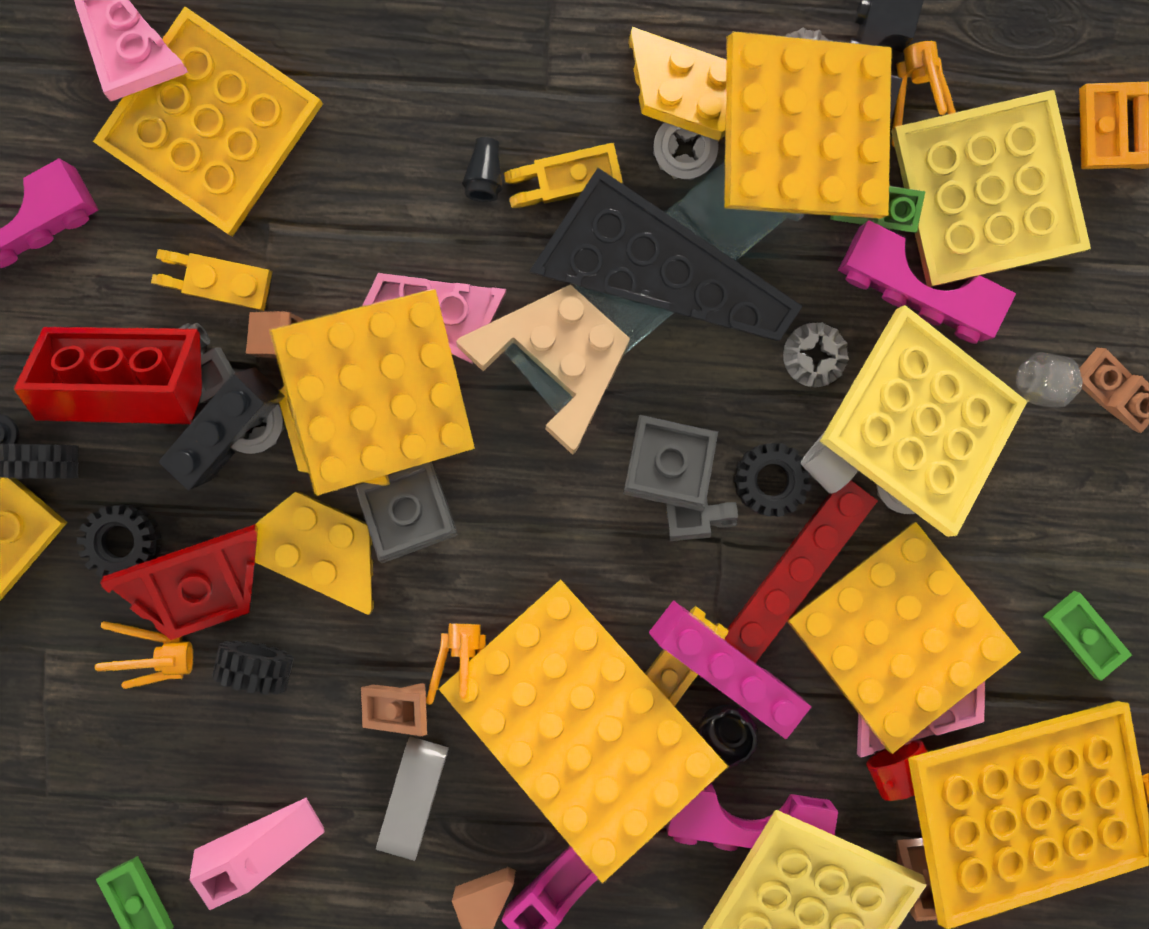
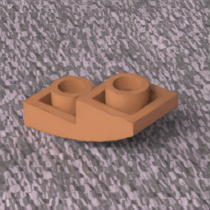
[1071,348,1149,433]

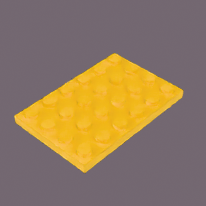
[439,580,728,883]
[908,701,1149,929]

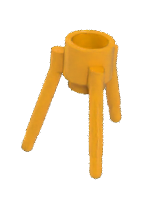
[892,41,956,147]
[95,621,193,689]
[426,623,486,705]

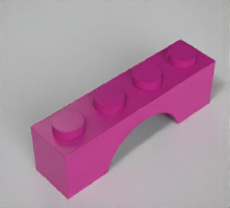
[0,158,99,268]
[838,220,1016,344]
[649,600,811,740]
[665,783,838,851]
[501,846,598,929]

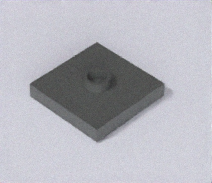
[623,415,718,511]
[355,461,458,564]

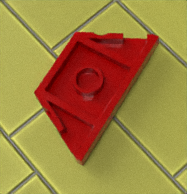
[100,524,258,640]

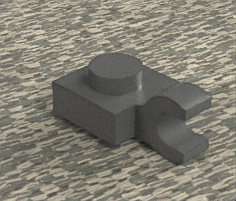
[666,500,738,541]

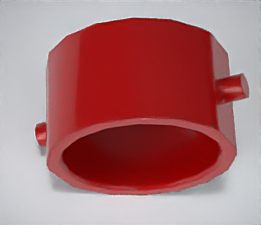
[866,740,927,801]

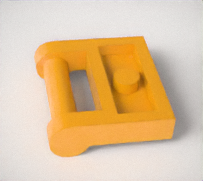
[1079,82,1149,169]

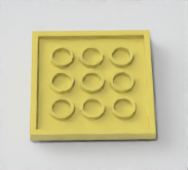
[891,90,1091,288]
[820,305,1028,537]
[703,810,927,929]

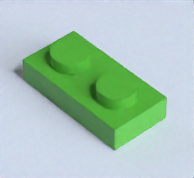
[1043,591,1132,681]
[96,856,174,929]

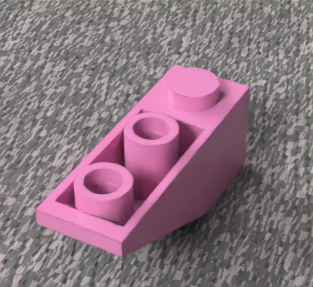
[190,798,324,910]

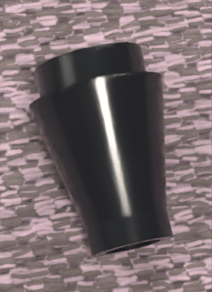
[462,137,503,202]

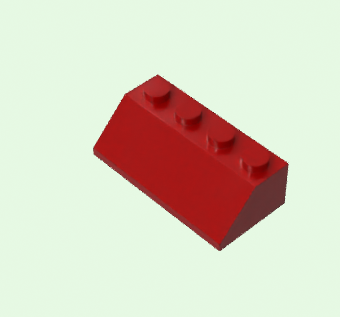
[14,327,202,424]

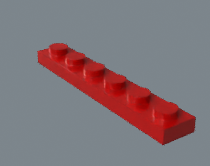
[724,480,878,663]

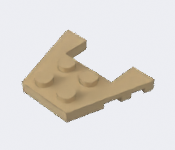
[456,284,630,455]

